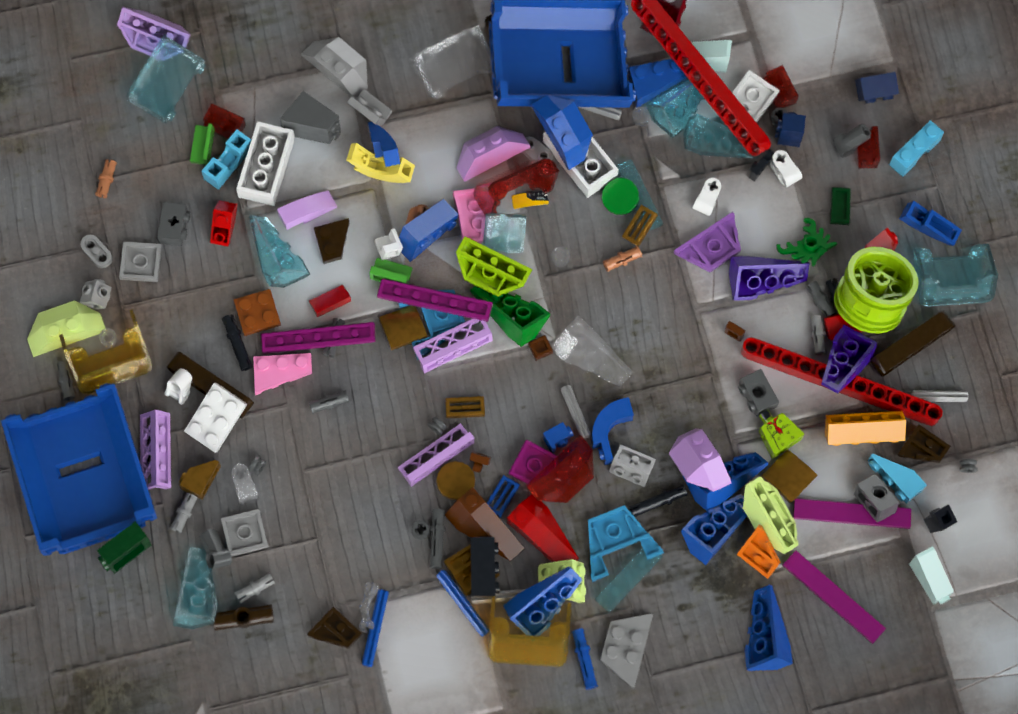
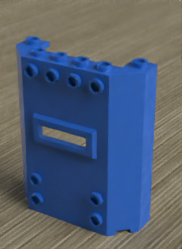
[489,0,636,108]
[1,383,158,556]

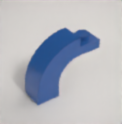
[591,397,634,465]

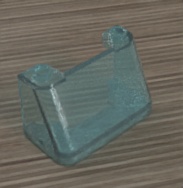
[126,34,206,124]
[913,244,998,306]

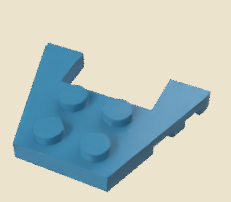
[398,290,465,360]
[588,505,664,582]

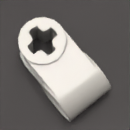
[770,150,802,188]
[693,178,721,216]
[165,368,192,405]

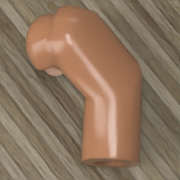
[405,204,429,225]

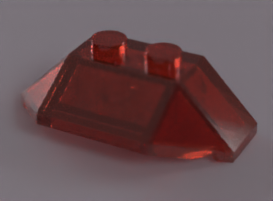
[526,435,594,503]

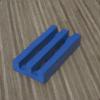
[486,475,520,518]

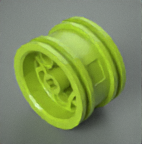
[834,247,919,334]

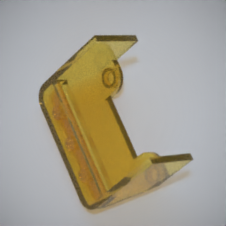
[59,309,153,394]
[488,597,571,667]

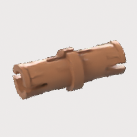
[95,159,117,198]
[603,246,642,272]

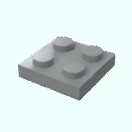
[119,242,162,282]
[221,509,269,557]

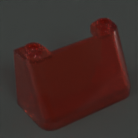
[473,159,559,221]

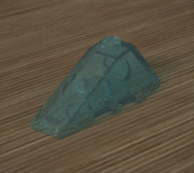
[646,77,705,138]
[683,114,758,159]
[249,215,310,288]
[173,547,218,630]

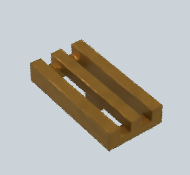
[622,205,658,247]
[445,396,485,418]

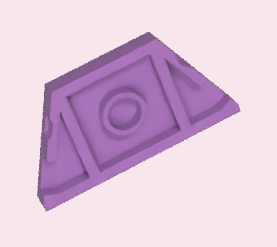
[674,212,741,272]

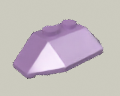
[117,7,190,61]
[457,126,531,182]
[669,428,731,491]

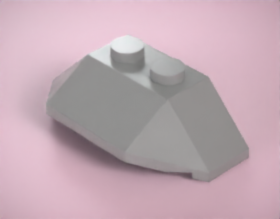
[301,37,368,97]

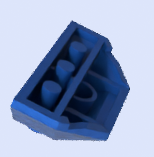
[531,95,593,170]

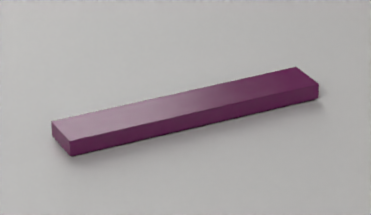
[377,279,493,322]
[261,322,376,354]
[793,499,911,529]
[782,550,886,644]

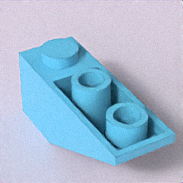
[868,454,927,504]

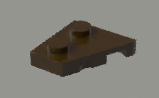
[314,218,350,264]
[897,424,951,463]
[307,607,362,649]

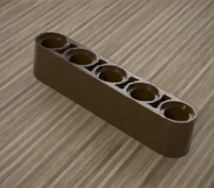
[870,310,956,377]
[167,352,254,419]

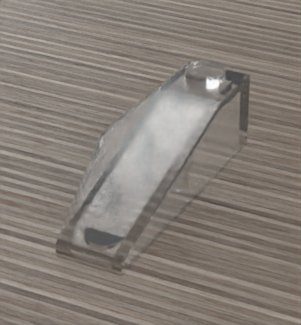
[552,316,633,387]

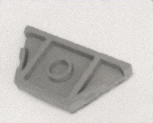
[600,614,653,689]

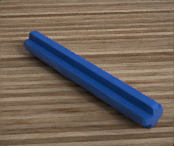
[437,570,490,637]
[362,590,388,667]

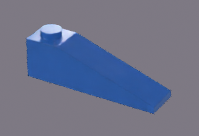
[503,566,582,641]

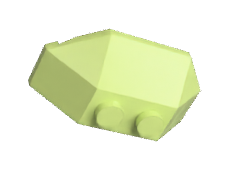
[27,300,106,357]
[743,477,799,554]

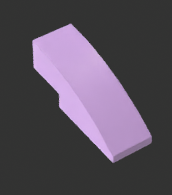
[277,191,337,230]

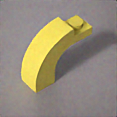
[346,143,415,183]

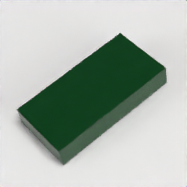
[830,187,851,226]

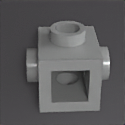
[80,279,112,310]

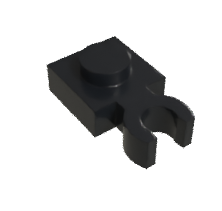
[749,149,774,182]

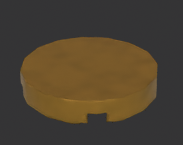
[436,461,475,500]

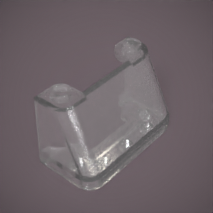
[408,25,492,100]

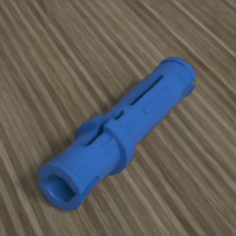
[571,628,598,690]

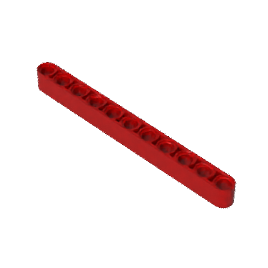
[631,0,771,156]
[741,337,943,426]

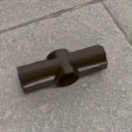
[212,605,274,631]

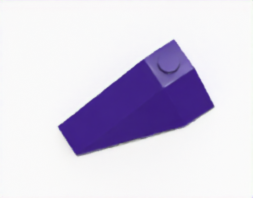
[729,256,810,301]
[821,325,877,394]

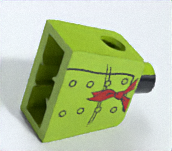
[759,410,804,459]

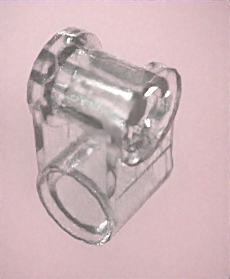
[231,464,259,504]

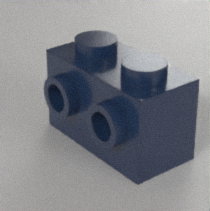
[855,72,899,104]
[775,112,806,147]

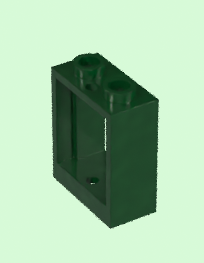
[97,521,152,574]

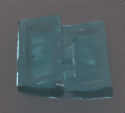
[483,213,527,253]

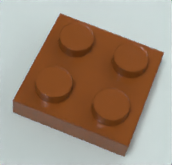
[234,289,281,336]

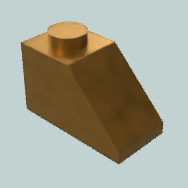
[179,460,221,500]

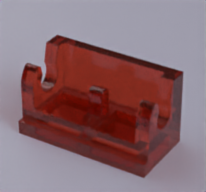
[762,65,798,108]
[203,103,246,139]
[857,126,880,169]

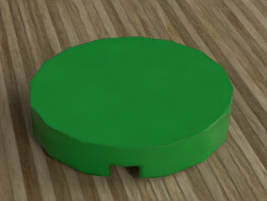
[602,178,640,215]

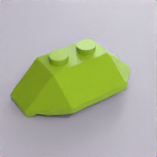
[456,236,532,297]

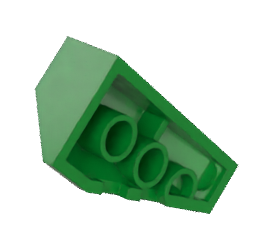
[470,286,550,347]

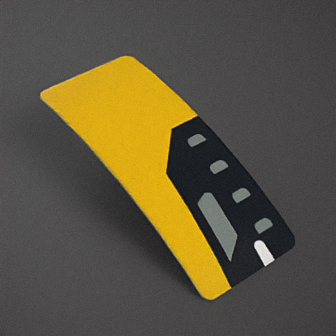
[512,191,549,209]

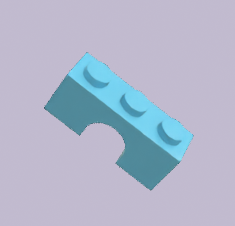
[889,120,944,177]
[202,129,252,190]

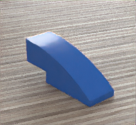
[368,122,400,167]
[899,201,962,246]

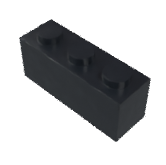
[471,537,499,599]

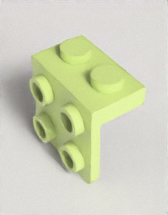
[538,559,586,603]

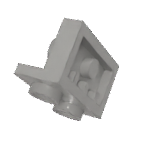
[348,89,392,126]
[609,444,656,487]

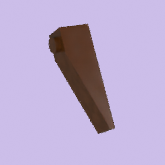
[445,487,525,561]

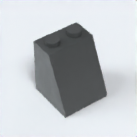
[280,91,341,144]

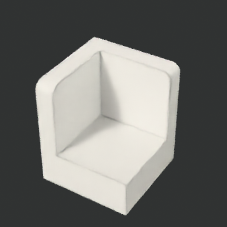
[374,228,403,260]

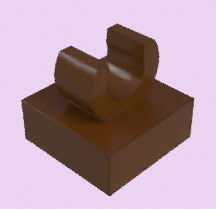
[469,451,492,473]

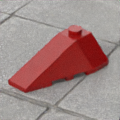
[507,494,579,562]

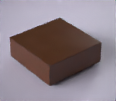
[724,321,746,342]
[528,335,553,361]

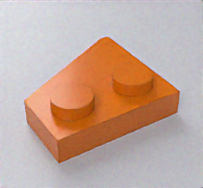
[737,525,781,579]

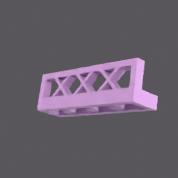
[413,319,493,373]
[140,410,171,489]
[398,423,474,487]

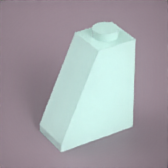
[691,40,732,73]
[909,546,954,605]

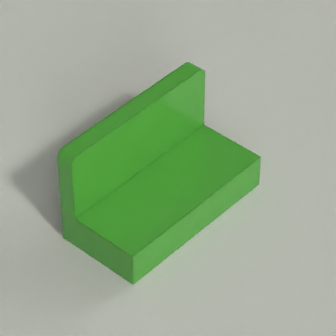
[190,124,215,165]
[369,258,412,284]

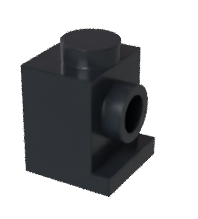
[924,504,957,533]

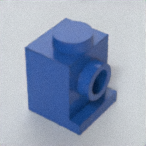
[542,422,574,454]

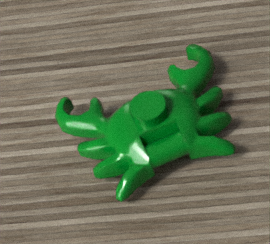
[776,218,837,267]

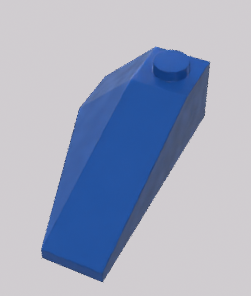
[683,452,768,511]
[681,494,747,565]
[745,585,793,671]

